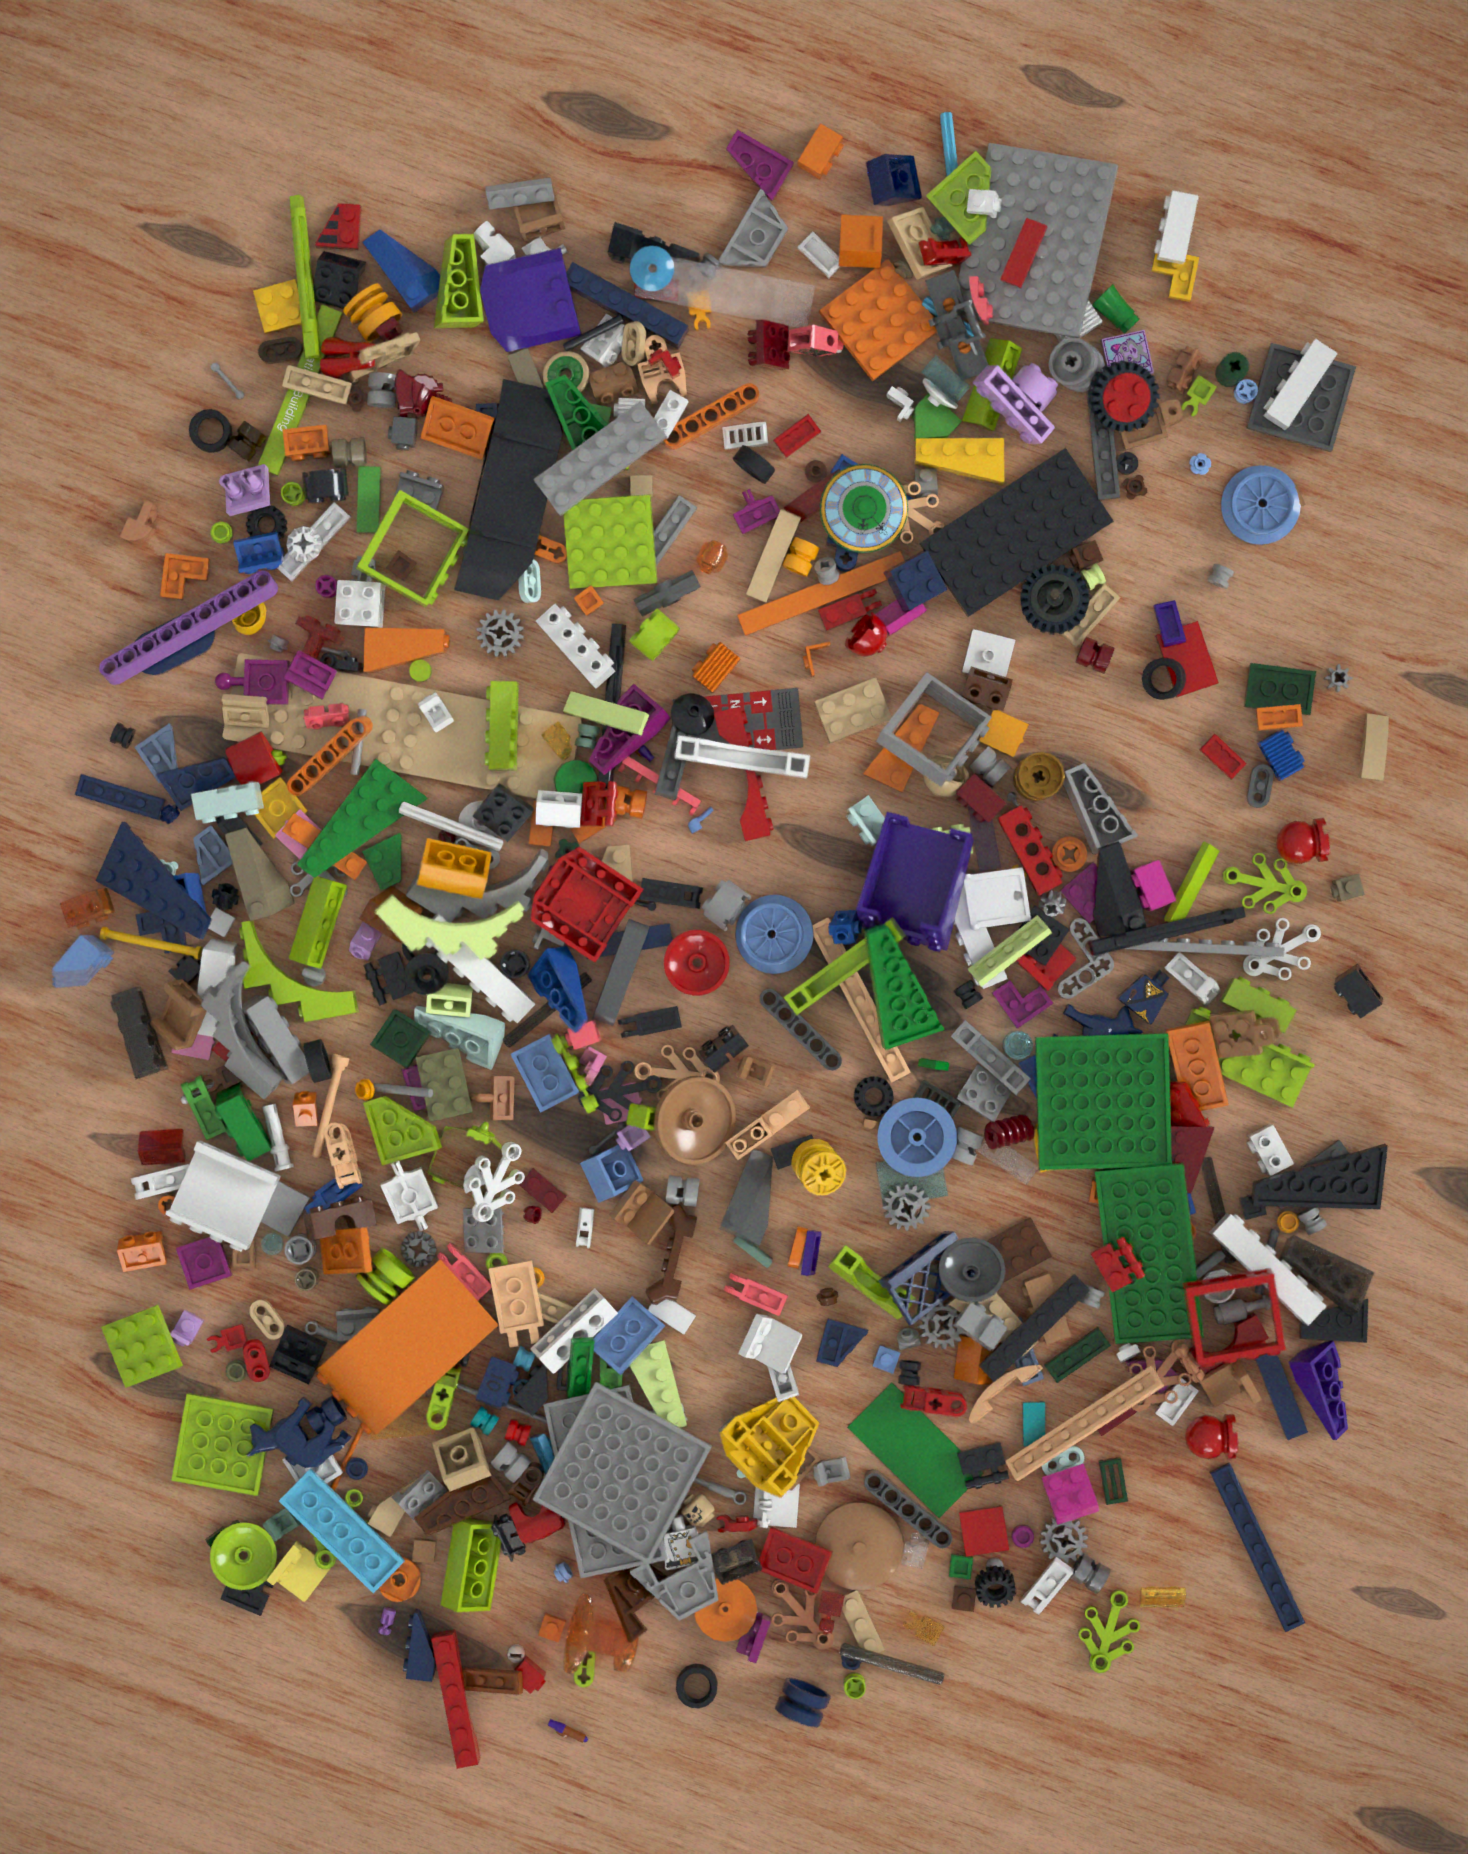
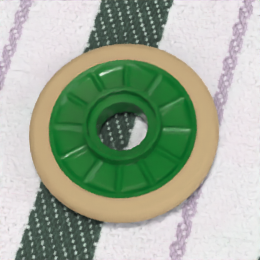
[542,351,589,392]

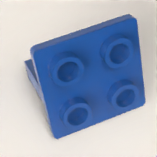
[233,532,284,574]

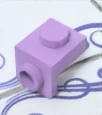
[349,922,382,961]
[615,1125,651,1152]

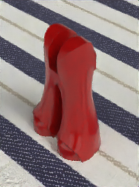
[320,337,376,379]

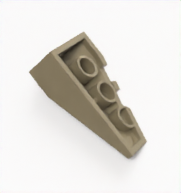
[225,827,295,921]

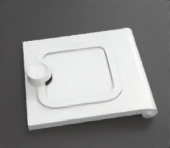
[964,867,1031,930]

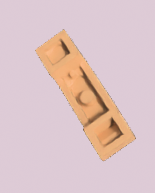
[969,1365,1043,1423]

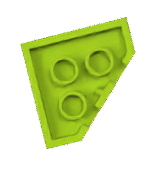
[926,151,991,245]
[363,1096,442,1166]

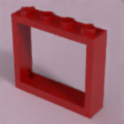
[1182,1268,1286,1367]

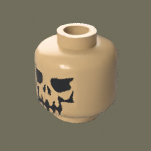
[682,1494,714,1527]

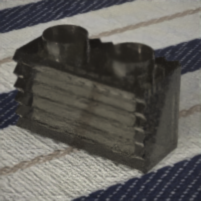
[711,1539,762,1585]

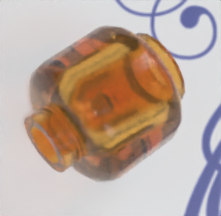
[696,540,728,574]

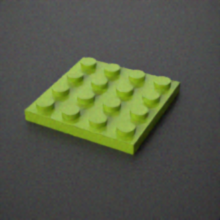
[563,494,658,589]
[171,1393,274,1496]

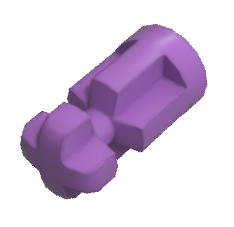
[378,1607,396,1635]

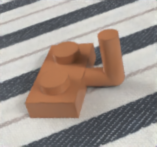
[469,1076,514,1120]

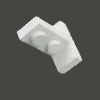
[1165,952,1221,1007]

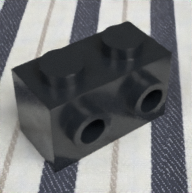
[1334,964,1383,1019]

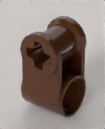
[507,1462,544,1506]

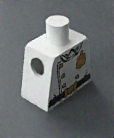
[664,1515,698,1570]

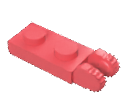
[437,1243,492,1301]
[724,1273,788,1316]

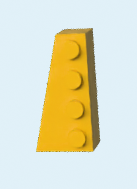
[915,438,1004,486]

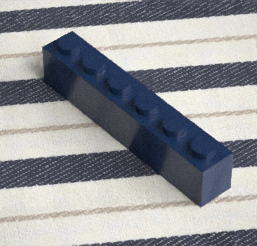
[567,262,689,349]

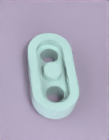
[518,559,541,603]
[1041,1445,1084,1475]

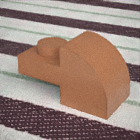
[120,501,158,543]

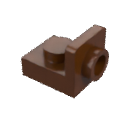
[1069,540,1103,571]

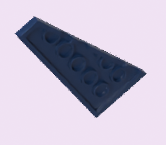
[95,822,212,939]

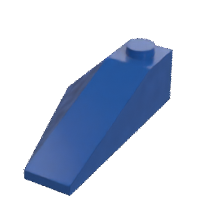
[363,229,440,313]

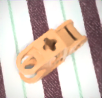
[637,335,687,405]
[324,1123,362,1189]

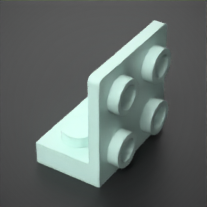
[846,795,885,846]

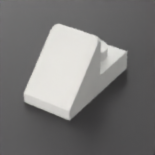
[767,1364,799,1402]

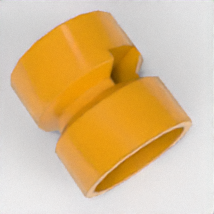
[782,537,820,577]

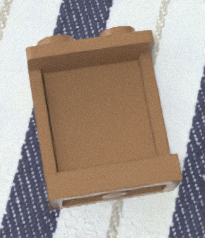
[512,173,565,241]
[150,979,207,1050]

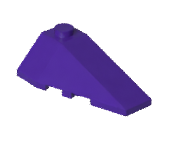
[1289,1341,1348,1440]

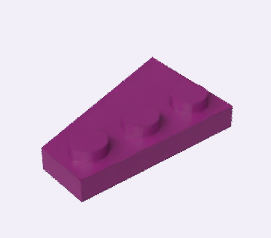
[726,130,794,202]

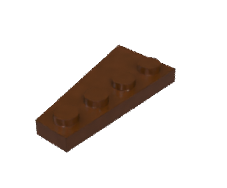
[414,1471,511,1536]

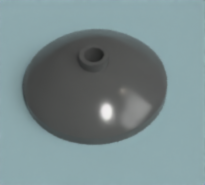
[939,1238,1005,1303]

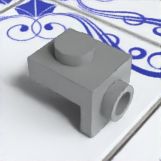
[915,468,938,503]
[532,928,565,950]
[813,1456,851,1487]

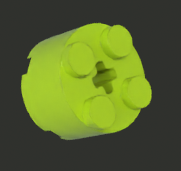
[629,608,680,661]

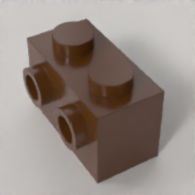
[962,666,1013,711]

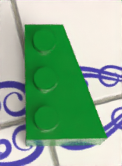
[214,1083,271,1161]

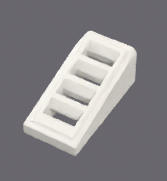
[722,422,768,450]

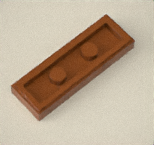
[462,1667,523,1695]

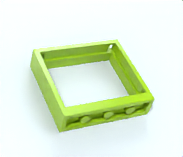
[356,490,469,607]

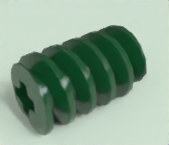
[1215,352,1249,387]

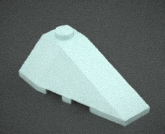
[414,1006,505,1070]

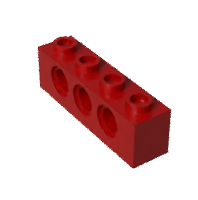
[996,805,1063,895]

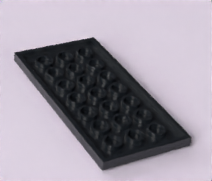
[920,448,1113,617]

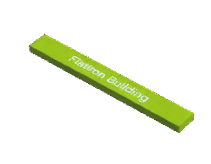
[258,305,343,476]

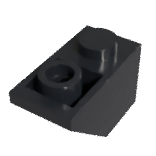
[513,1364,549,1416]

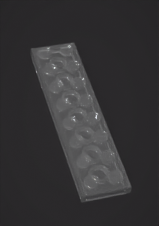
[634,257,815,328]

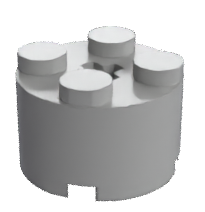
[702,880,751,931]

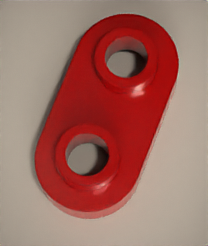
[243,1339,270,1382]

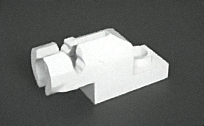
[474,221,516,264]

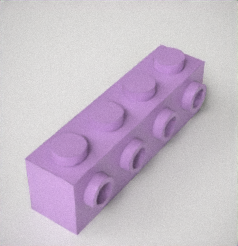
[972,365,1055,444]

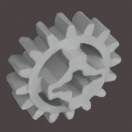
[477,609,524,657]
[882,1182,931,1231]
[917,1302,964,1349]
[1040,1517,1088,1564]

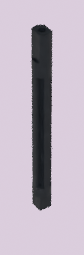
[598,624,626,789]
[1088,907,1246,956]

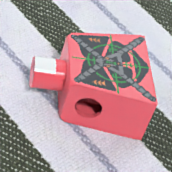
[787,325,843,357]

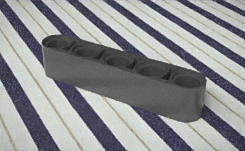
[592,919,650,1026]
[760,989,842,1071]
[864,1469,952,1549]

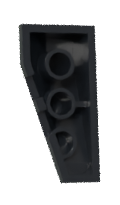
[608,222,700,264]
[1093,841,1147,936]

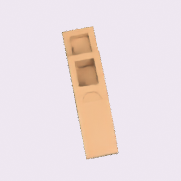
[725,1090,810,1160]

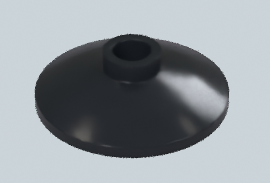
[671,693,714,735]
[404,953,449,995]

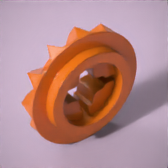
[1052,837,1087,872]

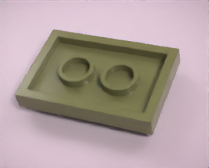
[415,1048,473,1122]

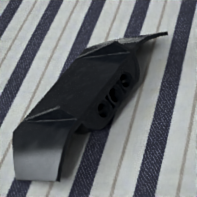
[454,379,562,601]

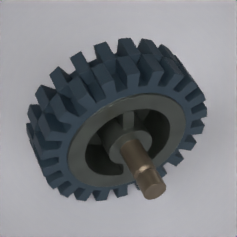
[1020,564,1089,635]

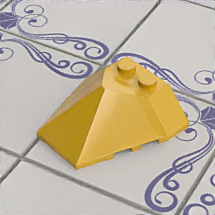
[720,1396,819,1498]

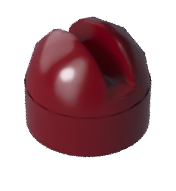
[438,830,456,844]
[523,1206,542,1224]

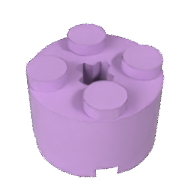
[1012,363,1058,413]

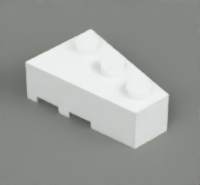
[1154,191,1198,264]

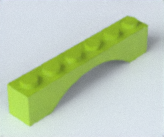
[784,918,906,1015]

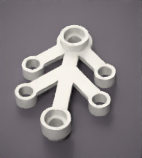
[1243,918,1321,980]
[466,1142,525,1222]

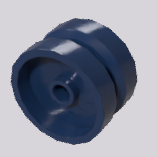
[775,1678,831,1727]

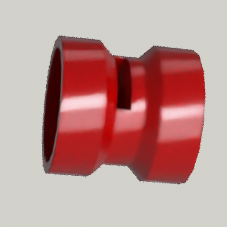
[504,1419,532,1447]

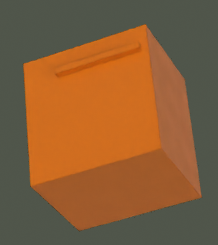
[839,215,883,268]

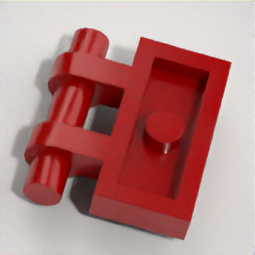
[580,781,618,827]
[1091,1236,1145,1292]

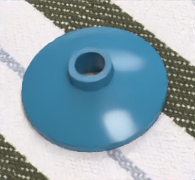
[630,246,674,291]

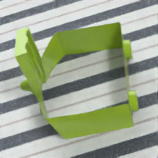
[427,1122,502,1197]

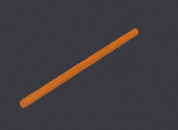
[331,1422,363,1491]

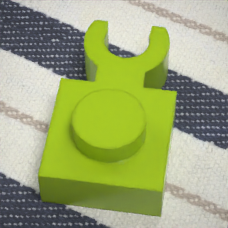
[1181,375,1217,417]

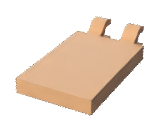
[489,1260,544,1348]

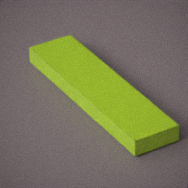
[1164,842,1220,922]

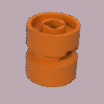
[615,785,648,819]

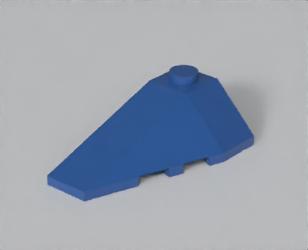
[528,946,588,1033]

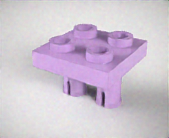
[219,464,270,516]

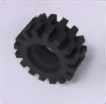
[246,505,287,541]
[854,1076,894,1116]
[975,1566,1016,1608]

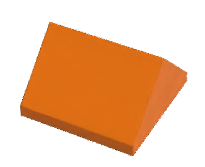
[953,1335,1001,1384]

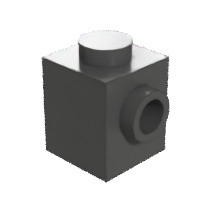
[388,416,418,451]

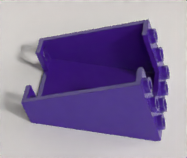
[856,812,974,952]

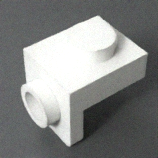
[967,189,1001,218]
[886,386,914,422]
[418,693,454,732]

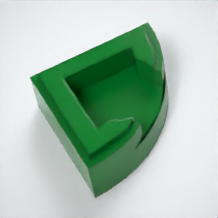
[918,1058,950,1071]

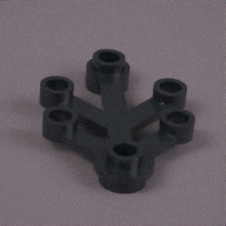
[578,1061,662,1121]

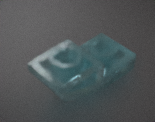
[922,355,971,403]

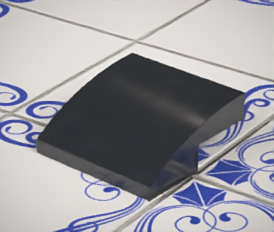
[269,1325,327,1385]

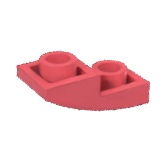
[969,276,993,325]

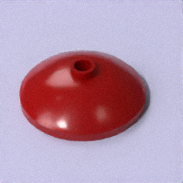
[664,930,730,996]

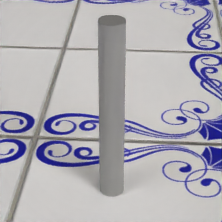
[350,709,367,775]
[374,1083,433,1098]

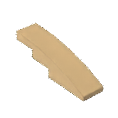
[746,509,801,602]

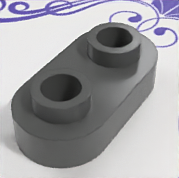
[1247,764,1274,808]

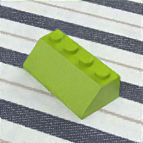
[440,1518,501,1612]

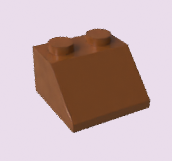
[359,886,425,944]

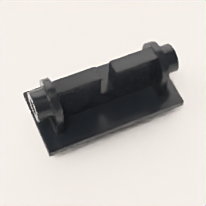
[491,1514,526,1562]

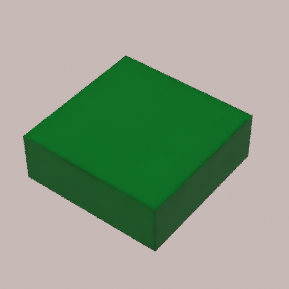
[948,1554,973,1580]

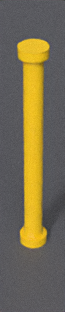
[100,926,203,960]

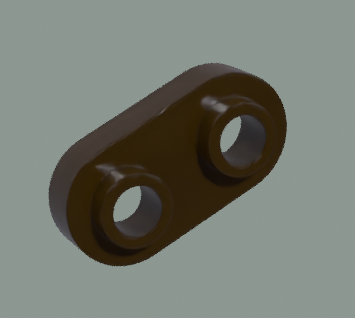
[258,337,303,364]

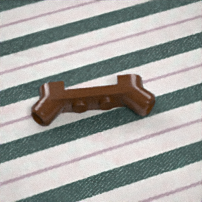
[645,1204,697,1305]

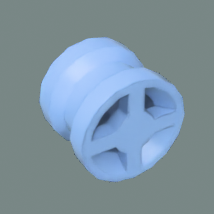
[1234,379,1258,404]

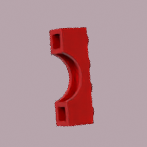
[1178,1313,1269,1381]

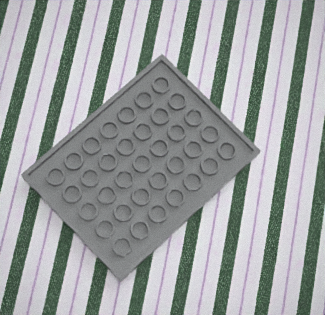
[958,143,1119,338]

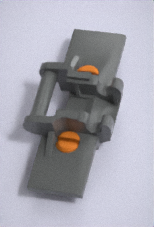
[925,270,989,381]

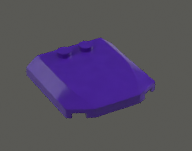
[480,247,581,352]

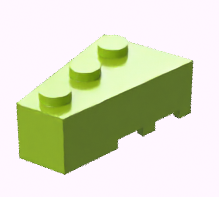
[1220,976,1297,1033]

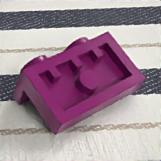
[736,1612,771,1664]

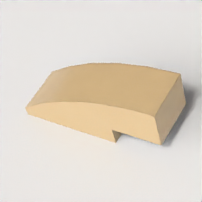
[1358,713,1389,781]

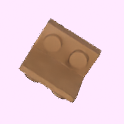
[609,1180,674,1245]
[1200,1359,1262,1407]

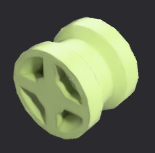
[1080,563,1106,590]

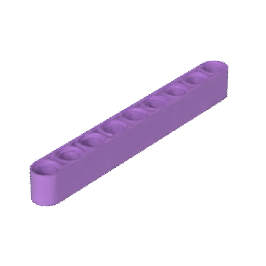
[99,571,278,685]

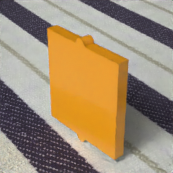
[979,710,1029,757]

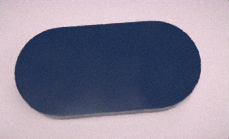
[132,613,216,675]

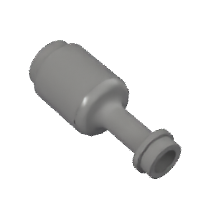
[1213,1295,1271,1325]

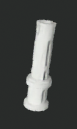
[262,1104,294,1171]

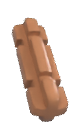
[1174,1343,1205,1383]

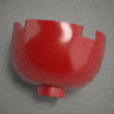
[845,612,887,657]

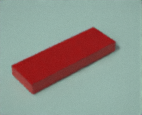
[1000,218,1047,288]

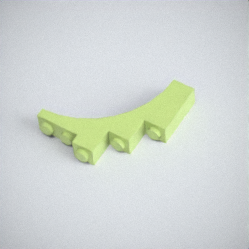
[375,895,524,960]

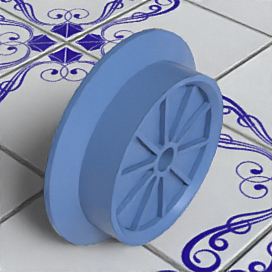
[1221,465,1300,545]
[736,895,813,974]
[877,1098,957,1177]

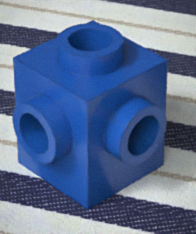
[828,910,862,945]

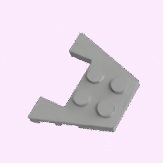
[630,1530,718,1621]

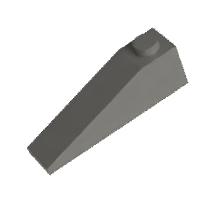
[719,1149,773,1246]

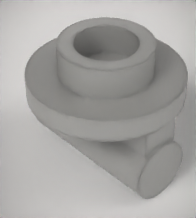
[302,966,326,986]
[897,1328,921,1350]

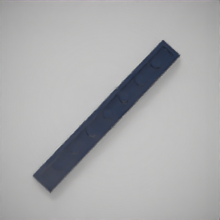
[1210,1463,1305,1632]

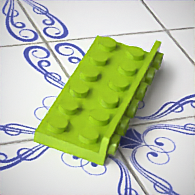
[1185,1006,1315,1108]

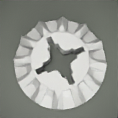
[286,526,322,562]

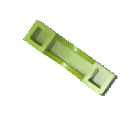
[828,1245,916,1320]

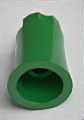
[1092,284,1140,334]

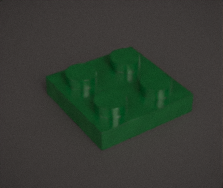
[370,1008,431,1069]

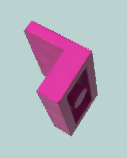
[876,600,927,636]

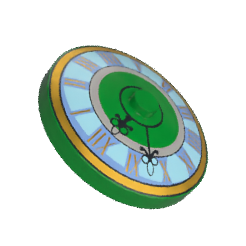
[819,464,908,553]

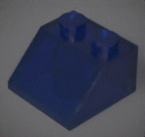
[866,154,922,206]

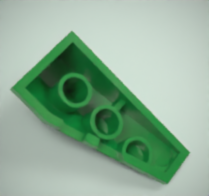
[545,375,608,451]

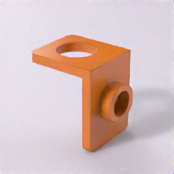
[803,642,831,677]

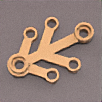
[900,481,945,544]
[635,1045,720,1100]

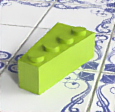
[434,234,484,328]

